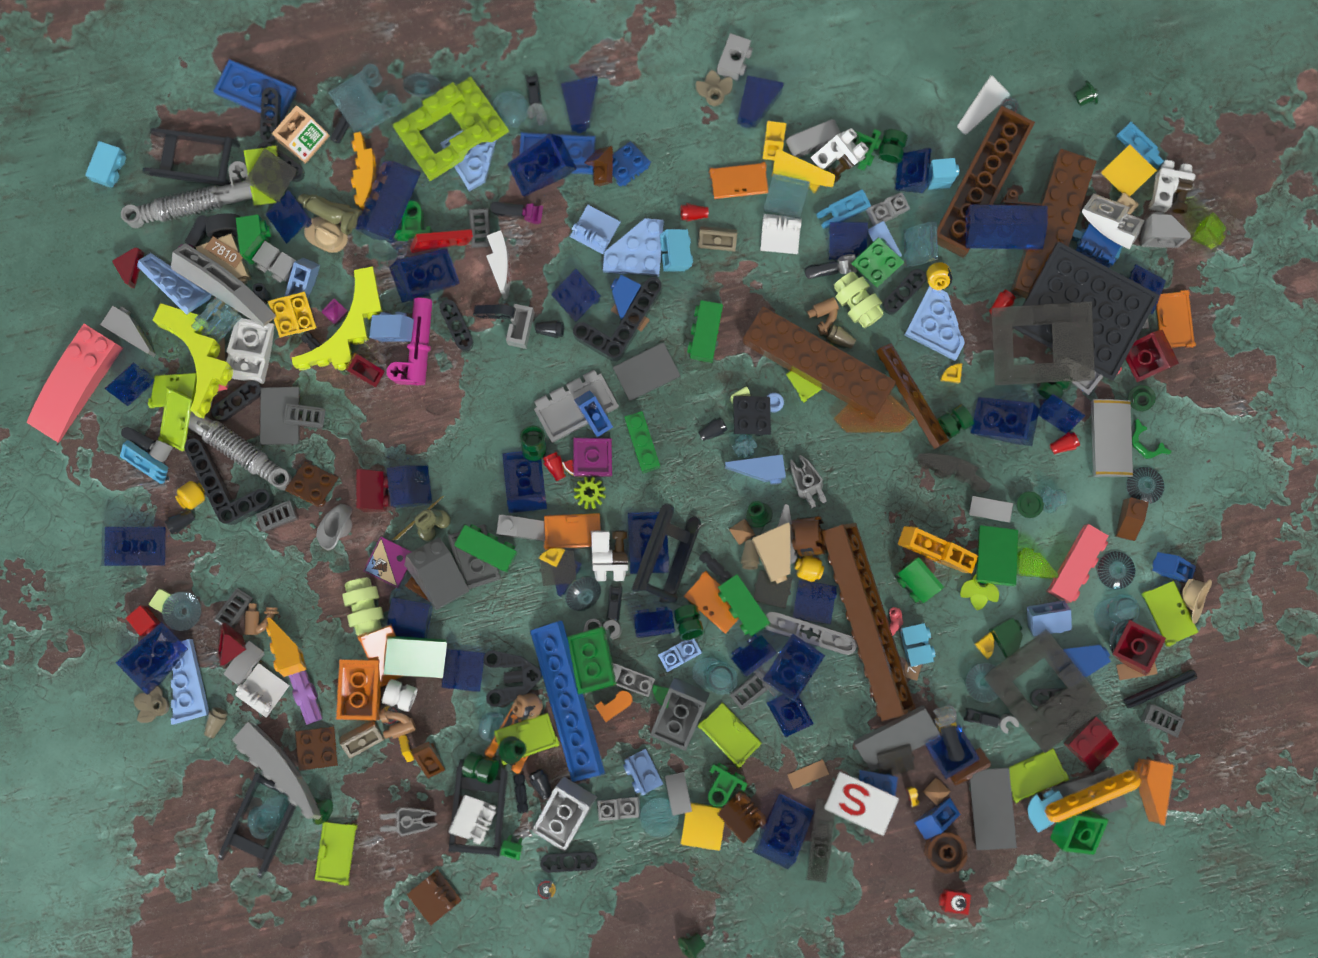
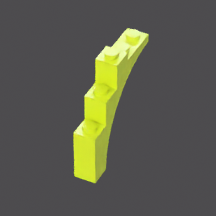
[292,267,383,370]
[153,303,234,419]

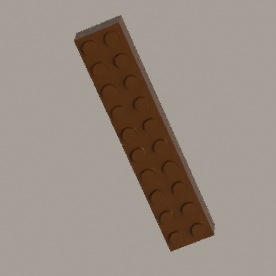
[822,523,916,721]

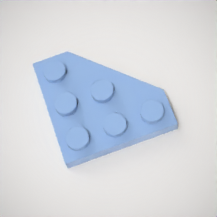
[440,130,496,192]
[603,218,664,276]
[904,286,965,361]

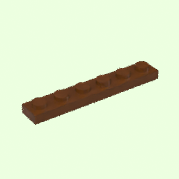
[876,343,950,449]

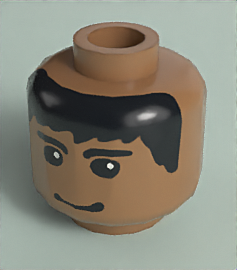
[512,693,543,720]

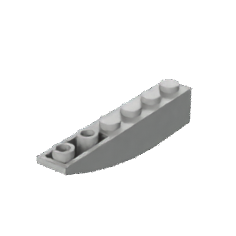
[171,243,276,327]
[233,722,321,819]

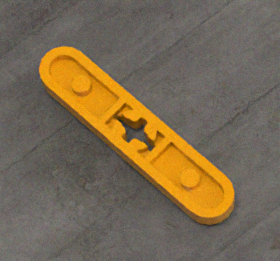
[1045,770,1141,822]

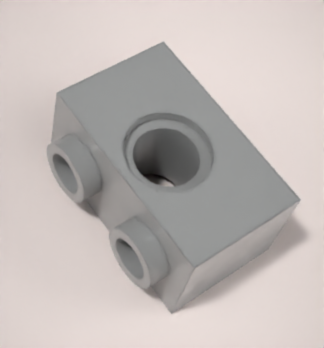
[717,33,753,81]

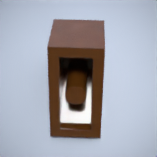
[1115,497,1149,541]

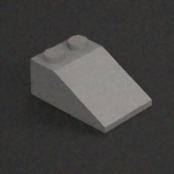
[532,777,597,852]

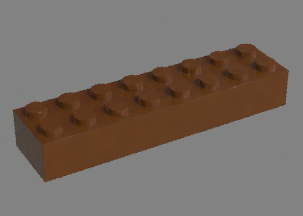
[931,105,1035,258]
[1010,149,1097,299]
[743,307,896,419]

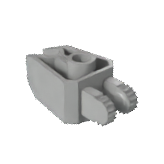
[790,455,827,508]
[380,807,437,836]

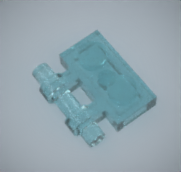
[191,297,242,343]

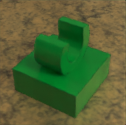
[500,835,523,860]

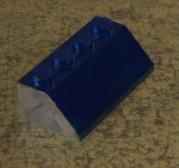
[356,161,421,241]
[966,205,1048,250]

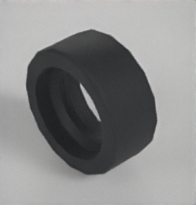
[205,213,241,239]

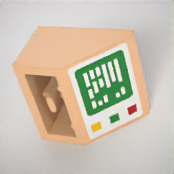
[272,105,330,164]

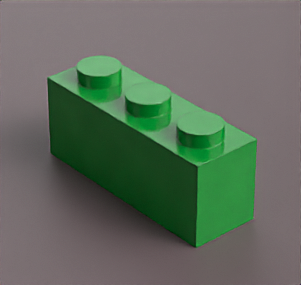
[687,300,723,363]
[624,411,660,474]
[454,524,518,573]
[717,574,771,637]

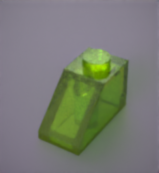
[1192,212,1226,249]
[1017,548,1058,579]

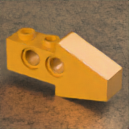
[898,526,978,574]

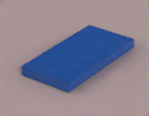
[213,59,297,122]
[519,133,596,174]

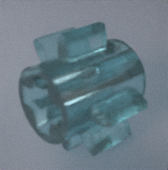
[732,434,757,458]

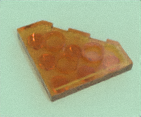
[833,395,915,433]

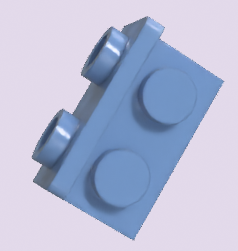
[623,749,663,796]

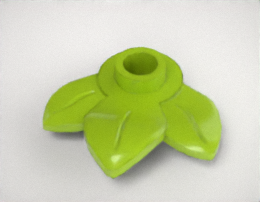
[960,574,999,610]

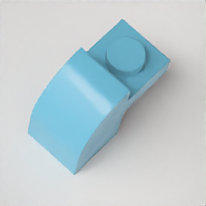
[1028,789,1063,833]

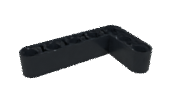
[573,277,662,362]
[184,439,274,525]

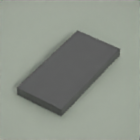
[853,705,941,772]
[970,768,1017,850]

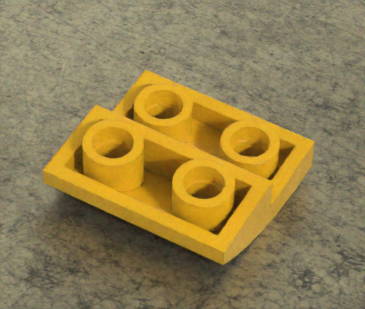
[1101,145,1157,196]
[268,291,316,338]
[681,802,724,851]

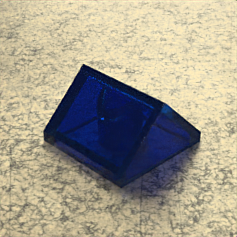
[895,148,931,193]
[767,689,814,738]
[925,725,980,779]

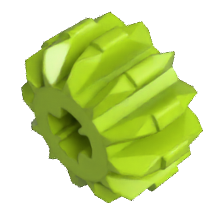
[574,477,606,509]

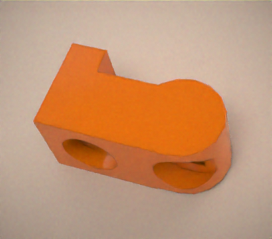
[595,691,632,722]

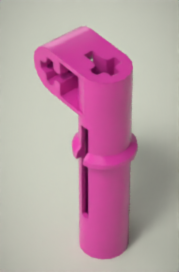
[386,298,433,385]

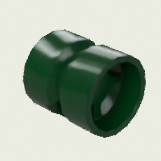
[878,129,908,164]
[1037,367,1073,403]
[938,404,974,439]
[520,425,547,461]
[674,605,704,640]
[462,751,499,785]

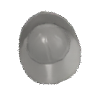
[316,504,353,550]

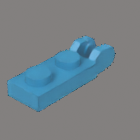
[816,189,871,229]

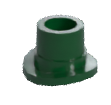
[1074,80,1098,107]
[1128,385,1156,411]
[1016,491,1044,518]
[746,501,773,527]
[499,736,527,764]
[313,797,333,825]
[678,933,706,958]

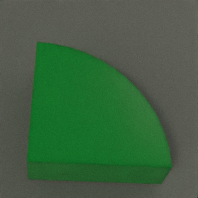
[653,684,670,708]

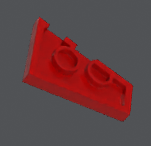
[410,229,473,253]

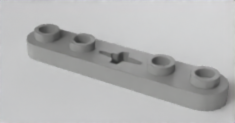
[766,612,857,655]

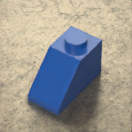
[611,275,641,321]
[574,390,613,437]
[1152,552,1196,583]
[915,798,961,840]

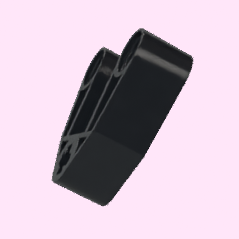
[483,650,542,707]

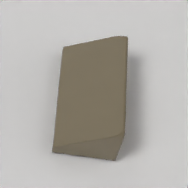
[698,226,737,251]
[339,720,384,759]

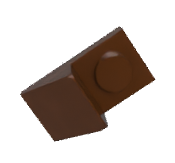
[584,146,613,186]
[411,741,445,778]

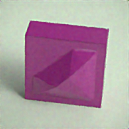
[321,299,349,326]

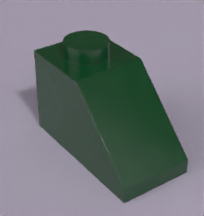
[989,618,1023,664]

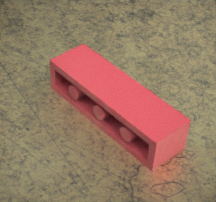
[1046,524,1109,603]

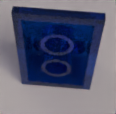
[507,133,577,196]
[389,249,460,303]
[971,397,1039,446]
[502,451,547,513]
[628,512,669,574]
[101,527,166,566]
[387,597,433,638]
[116,622,188,695]
[762,634,826,702]
[753,793,814,869]

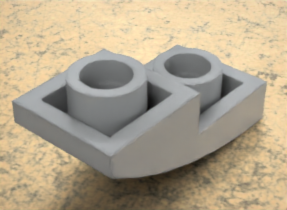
[866,192,910,226]
[969,496,1014,522]
[224,641,265,686]
[665,772,692,815]
[598,797,641,821]

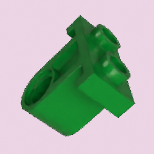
[853,129,882,171]
[392,201,433,241]
[708,762,748,807]

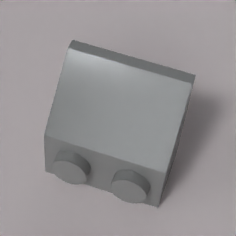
[1140,212,1191,248]

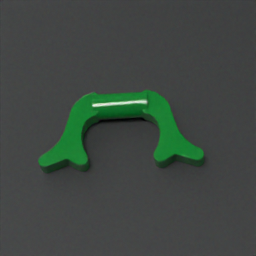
[1132,419,1172,459]

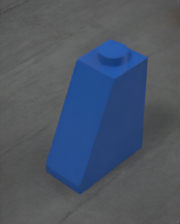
[1046,645,1111,686]

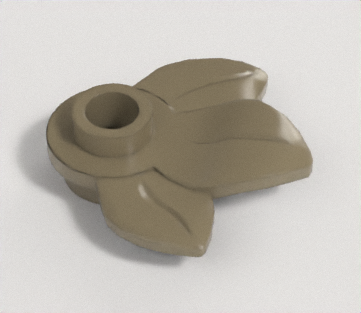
[696,70,733,106]
[134,684,170,723]

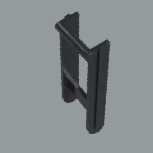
[142,128,241,186]
[631,503,701,603]
[448,759,508,858]
[218,772,297,879]

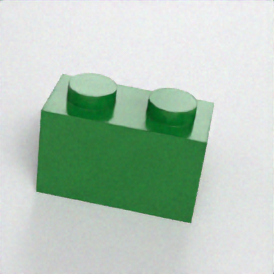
[236,215,272,265]
[895,557,944,604]
[1050,810,1109,855]

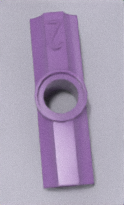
[289,670,323,725]

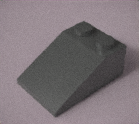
[404,537,469,610]
[650,678,710,751]
[1052,767,1128,815]

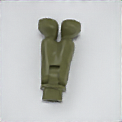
[297,193,365,235]
[415,509,451,541]

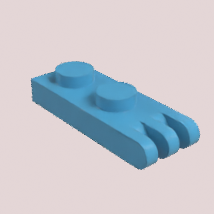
[120,440,169,484]

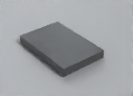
[613,342,681,402]
[260,387,300,445]
[448,524,501,589]

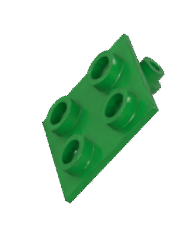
[851,237,905,287]

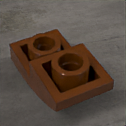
[945,748,991,785]

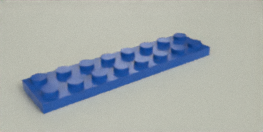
[530,621,605,782]

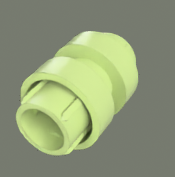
[834,272,884,328]
[342,577,384,636]

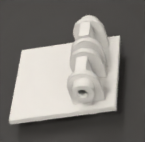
[760,214,801,254]
[235,663,290,718]
[449,795,496,844]

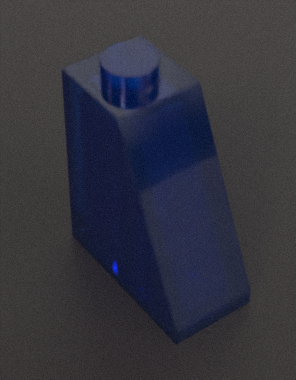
[737,75,784,128]
[561,76,599,133]

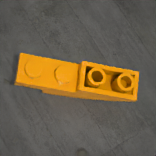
[351,132,376,211]

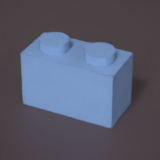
[369,312,414,342]
[1027,600,1072,636]

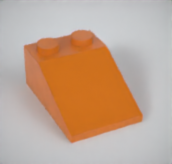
[336,660,381,721]
[1134,758,1174,825]

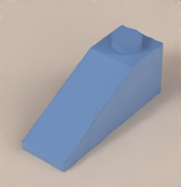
[285,258,320,299]
[725,455,786,485]

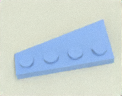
[137,253,211,315]
[171,639,209,725]

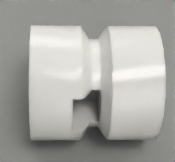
[382,679,418,712]

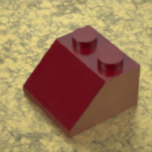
[1126,329,1179,382]
[356,469,390,512]
[1112,620,1166,676]
[1063,716,1119,772]

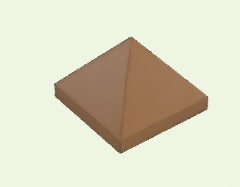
[729,519,755,545]
[923,778,951,806]

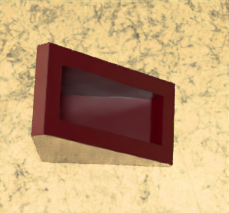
[112,247,145,289]
[345,353,385,387]
[218,622,246,665]

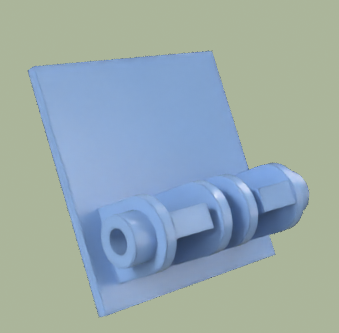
[570,205,621,254]

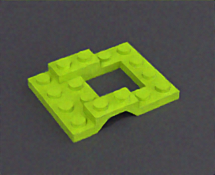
[392,76,509,181]

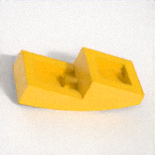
[763,121,786,160]

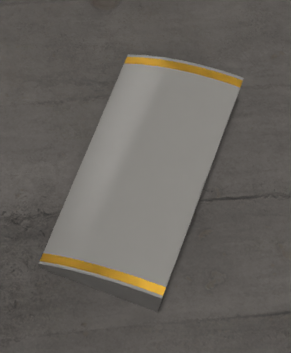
[1091,399,1133,477]

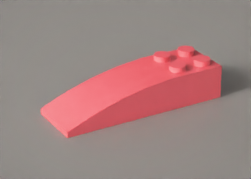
[27,324,123,443]

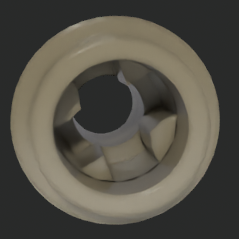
[826,325,856,349]
[741,540,760,570]
[204,707,228,738]

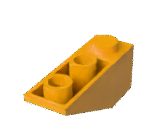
[266,617,307,677]

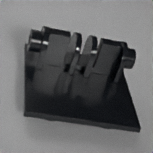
[733,396,771,436]

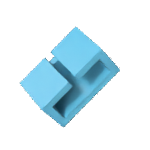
[85,141,126,188]
[926,158,959,190]
[660,229,693,271]
[899,623,935,667]

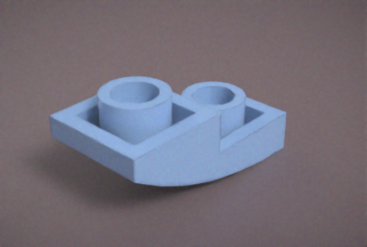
[867,221,902,257]
[658,639,703,672]

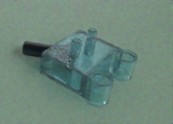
[328,64,402,144]

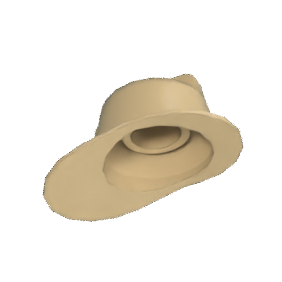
[305,217,348,253]
[1182,579,1212,624]

